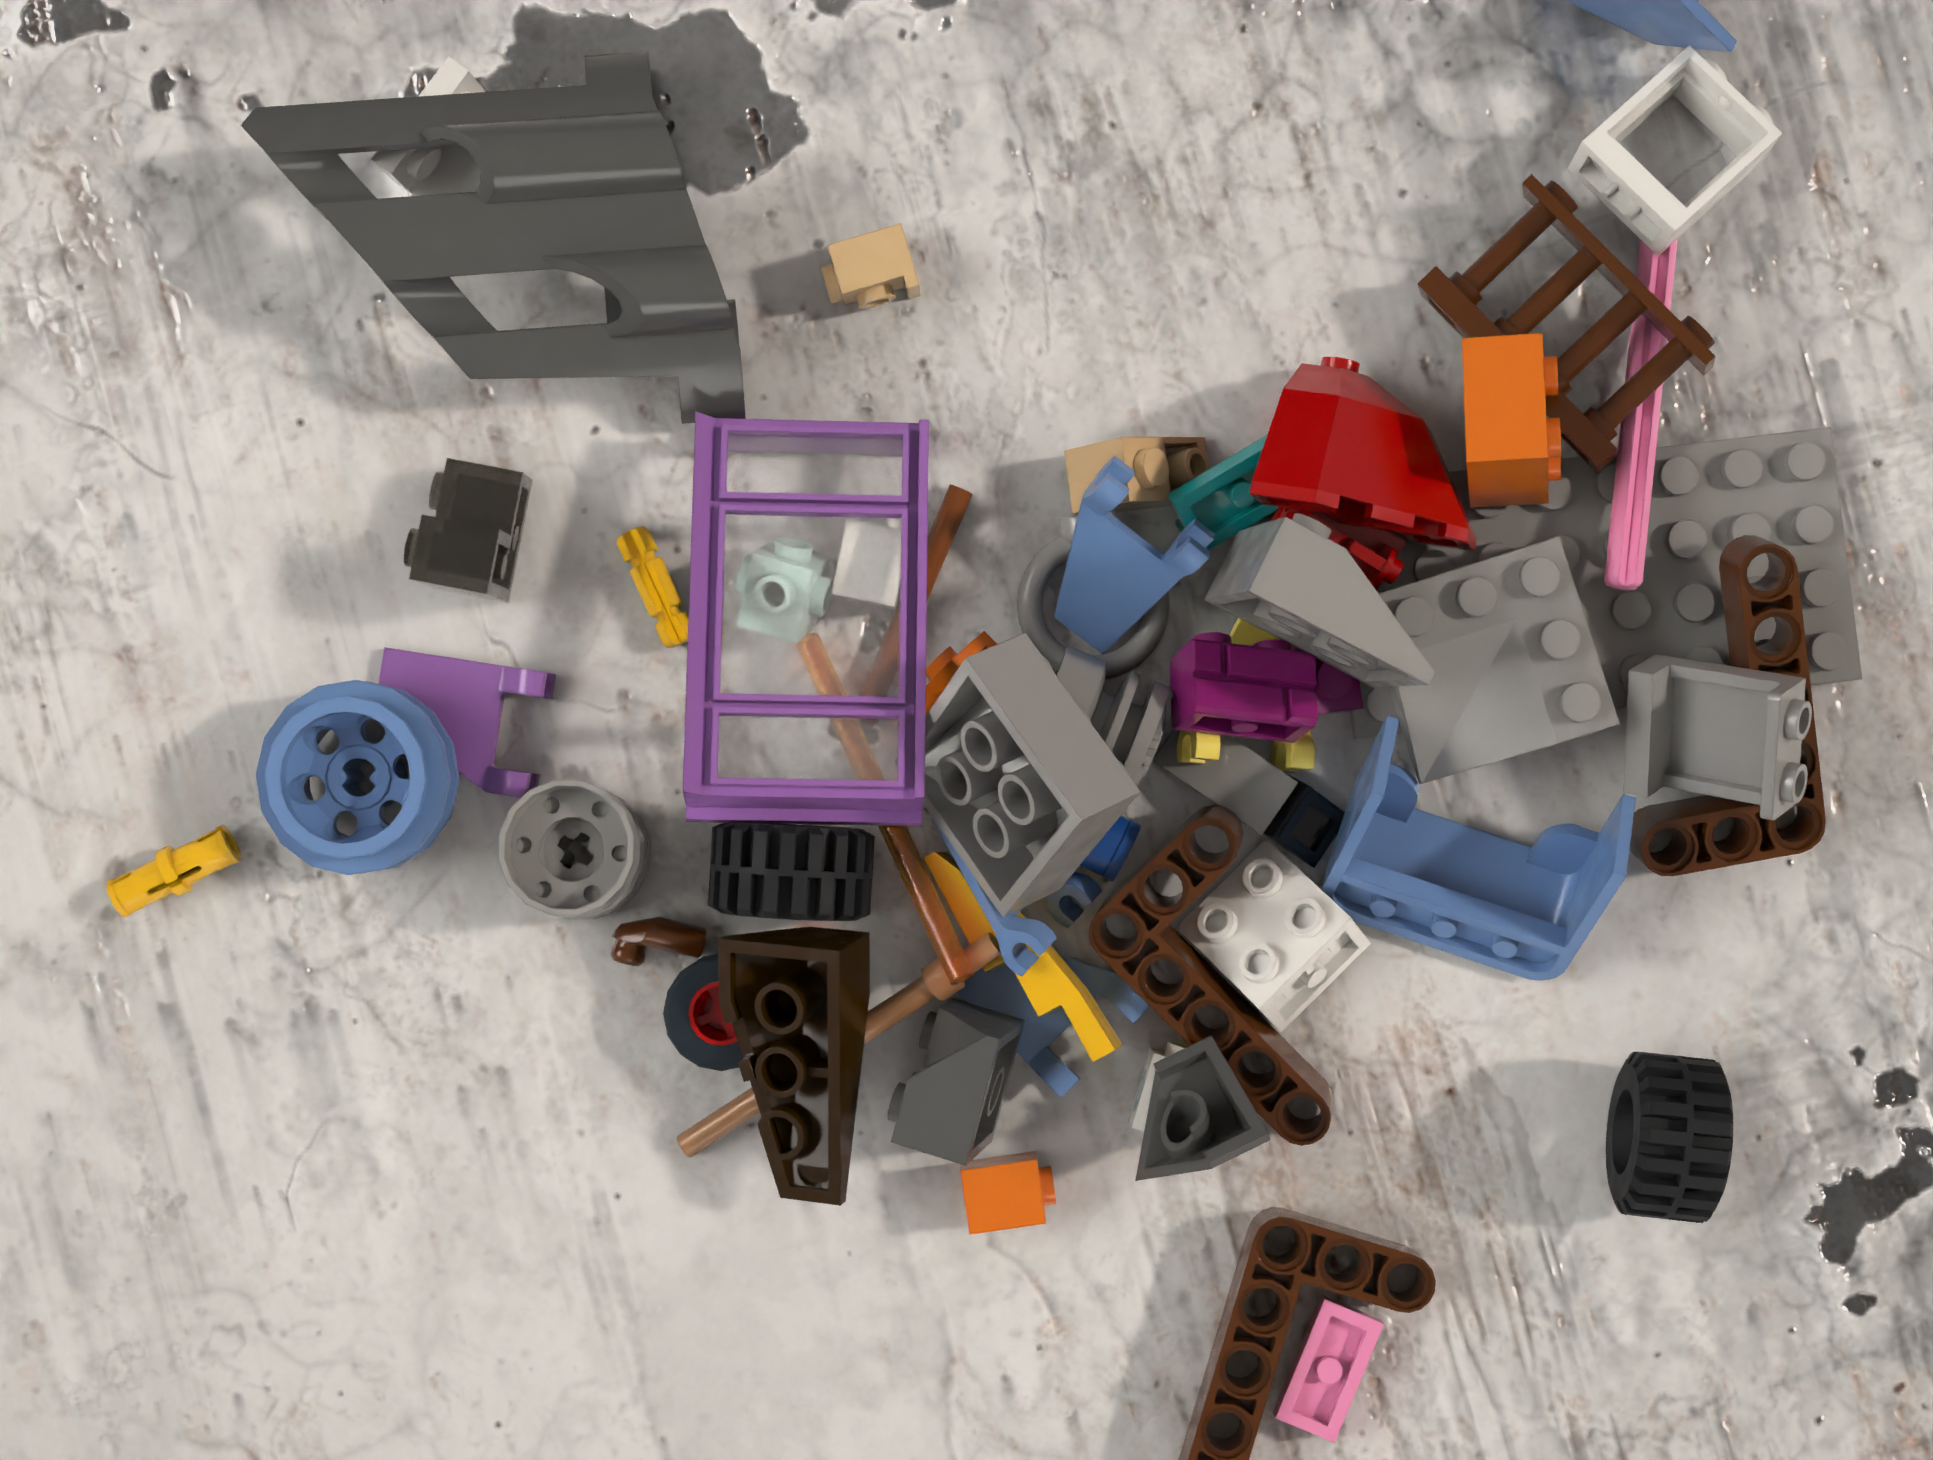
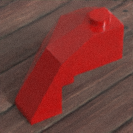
[1249,357,1477,551]

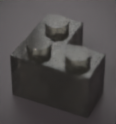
[404,458,533,603]

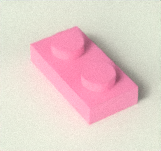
[1273,1294,1384,1443]

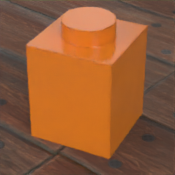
[960,1151,1056,1235]

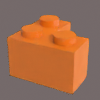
[1462,333,1561,508]

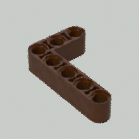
[1630,535,1826,876]
[1089,805,1334,1146]
[1178,1207,1436,1460]

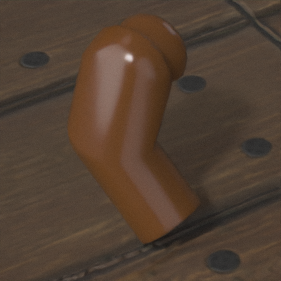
[611,917,707,966]

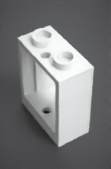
[1567,45,1782,256]

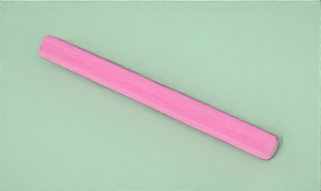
[1604,239,1678,590]

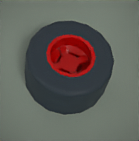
[663,954,743,1071]

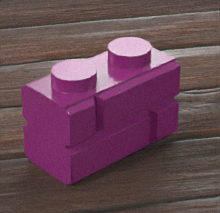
[1170,632,1318,743]

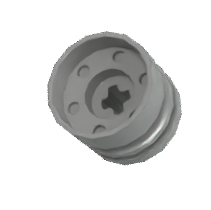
[1056,646,1170,786]
[498,780,650,919]

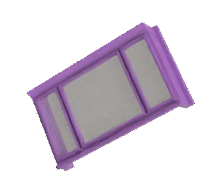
[682,411,929,826]

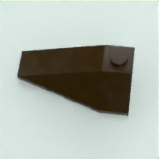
[718,927,870,1206]

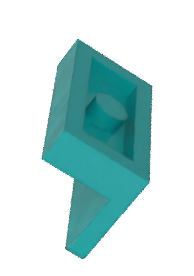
[1167,435,1279,550]

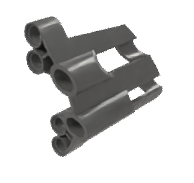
[241,51,746,424]

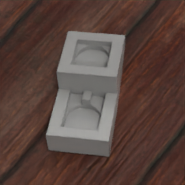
[1153,728,1298,835]

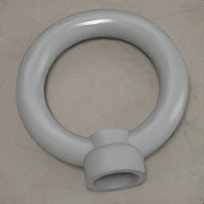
[1017,517,1169,679]

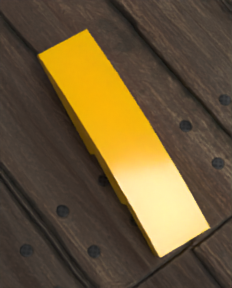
[924,852,1123,1062]

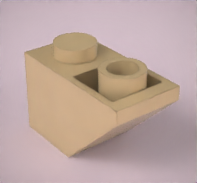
[1064,437,1210,514]

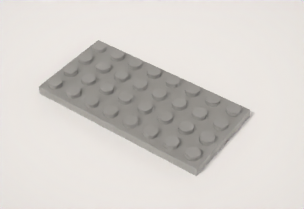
[1350,427,1862,739]

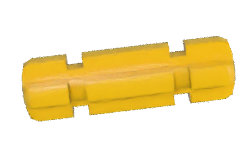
[617,526,688,648]

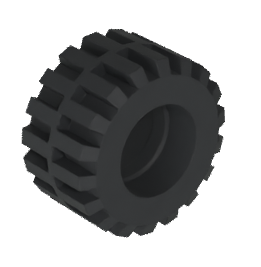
[708,822,875,921]
[1606,1051,1733,1223]

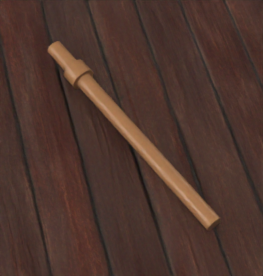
[677,932,1001,1157]

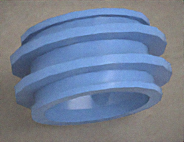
[256,680,460,875]

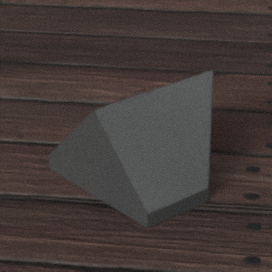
[1135,1036,1271,1181]

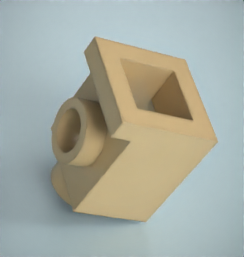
[820,223,921,309]

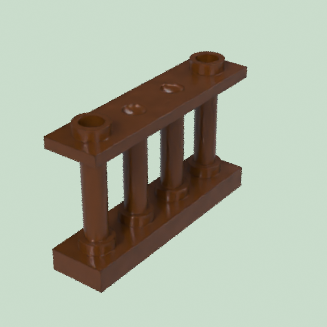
[1417,174,1716,474]

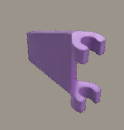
[379,647,556,798]

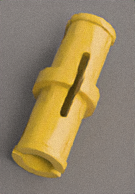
[106,825,241,918]

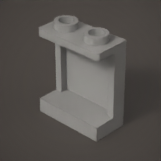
[1623,654,1812,820]

